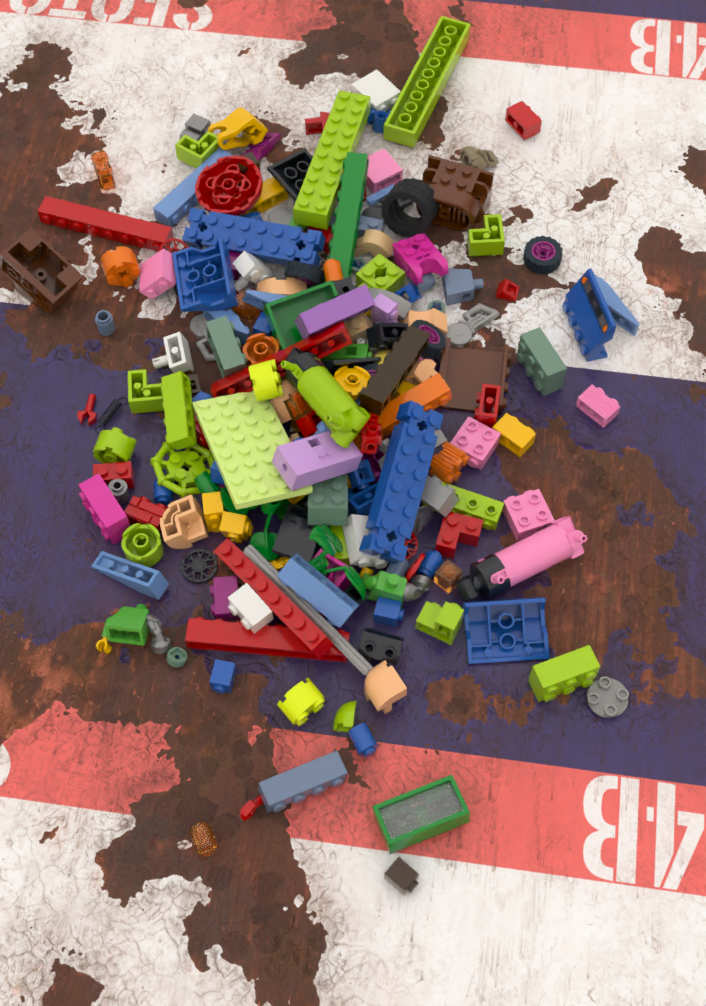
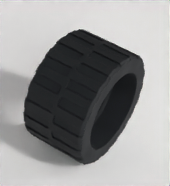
[381,178,439,238]

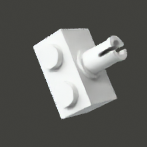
[233,251,274,292]
[152,332,194,373]
[228,583,273,634]

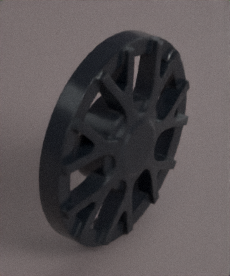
[181,549,218,584]

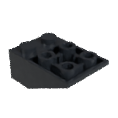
[272,503,321,562]

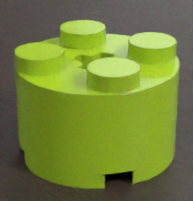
[92,427,137,464]
[121,523,164,567]

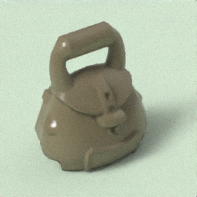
[460,146,499,170]

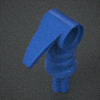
[367,106,392,133]

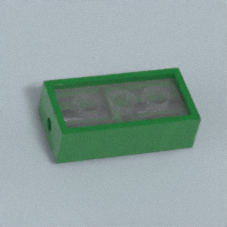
[372,775,470,854]

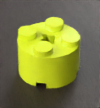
[249,359,284,402]
[277,678,325,727]

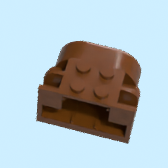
[416,155,494,231]
[0,228,83,314]

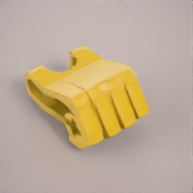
[208,107,268,150]

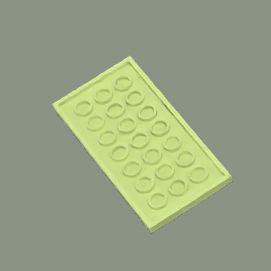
[192,390,313,510]

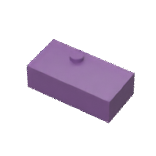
[294,284,375,340]

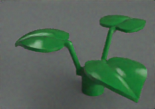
[220,487,304,561]
[308,524,366,601]

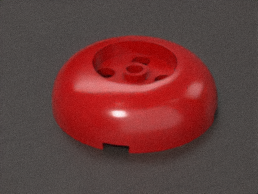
[195,155,263,216]

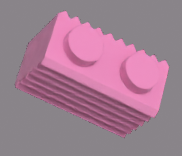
[576,384,621,428]

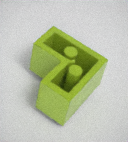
[175,131,220,169]
[467,214,505,256]
[128,369,164,414]
[415,601,464,645]

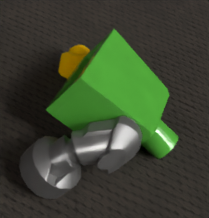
[360,567,431,609]
[96,604,171,654]

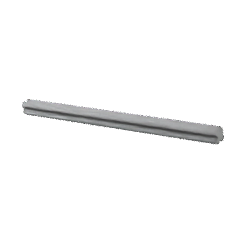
[243,545,373,676]

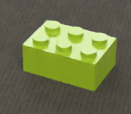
[528,645,601,702]

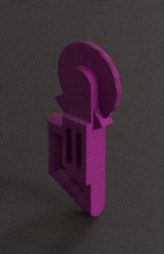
[240,133,281,161]

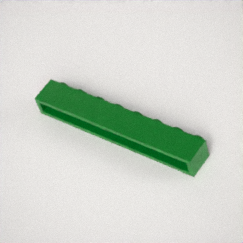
[323,152,369,283]

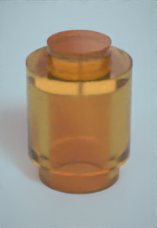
[190,822,218,857]

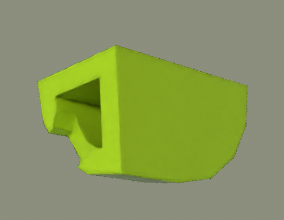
[332,701,357,733]

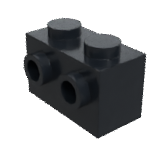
[366,322,409,350]
[358,627,404,666]

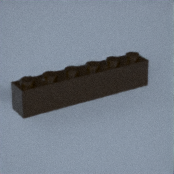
[358,325,431,416]

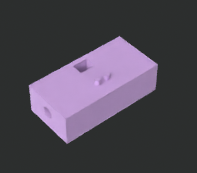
[272,431,363,491]

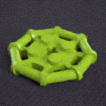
[150,441,215,498]

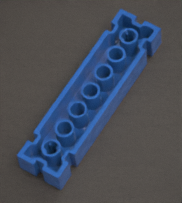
[182,208,326,268]
[359,400,444,564]

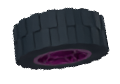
[523,236,563,275]
[284,260,324,287]
[412,319,446,359]

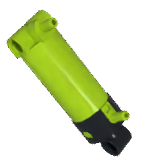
[281,347,371,448]

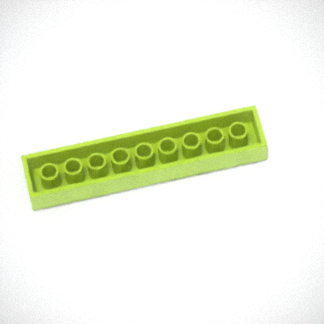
[384,16,471,148]
[293,90,371,230]

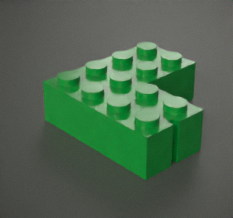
[263,280,338,361]

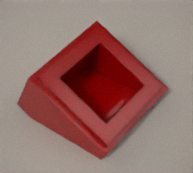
[495,279,520,302]

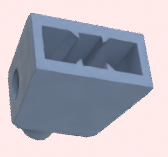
[442,268,484,306]

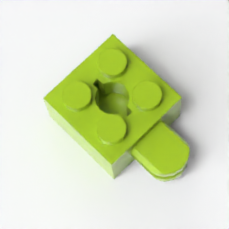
[356,253,405,293]

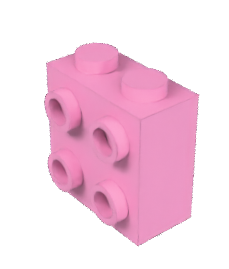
[366,148,403,194]
[139,249,176,300]
[450,416,501,470]
[503,489,555,541]

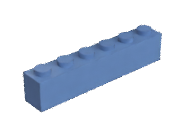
[153,148,232,227]

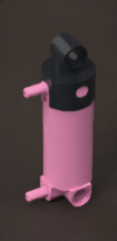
[455,516,587,601]

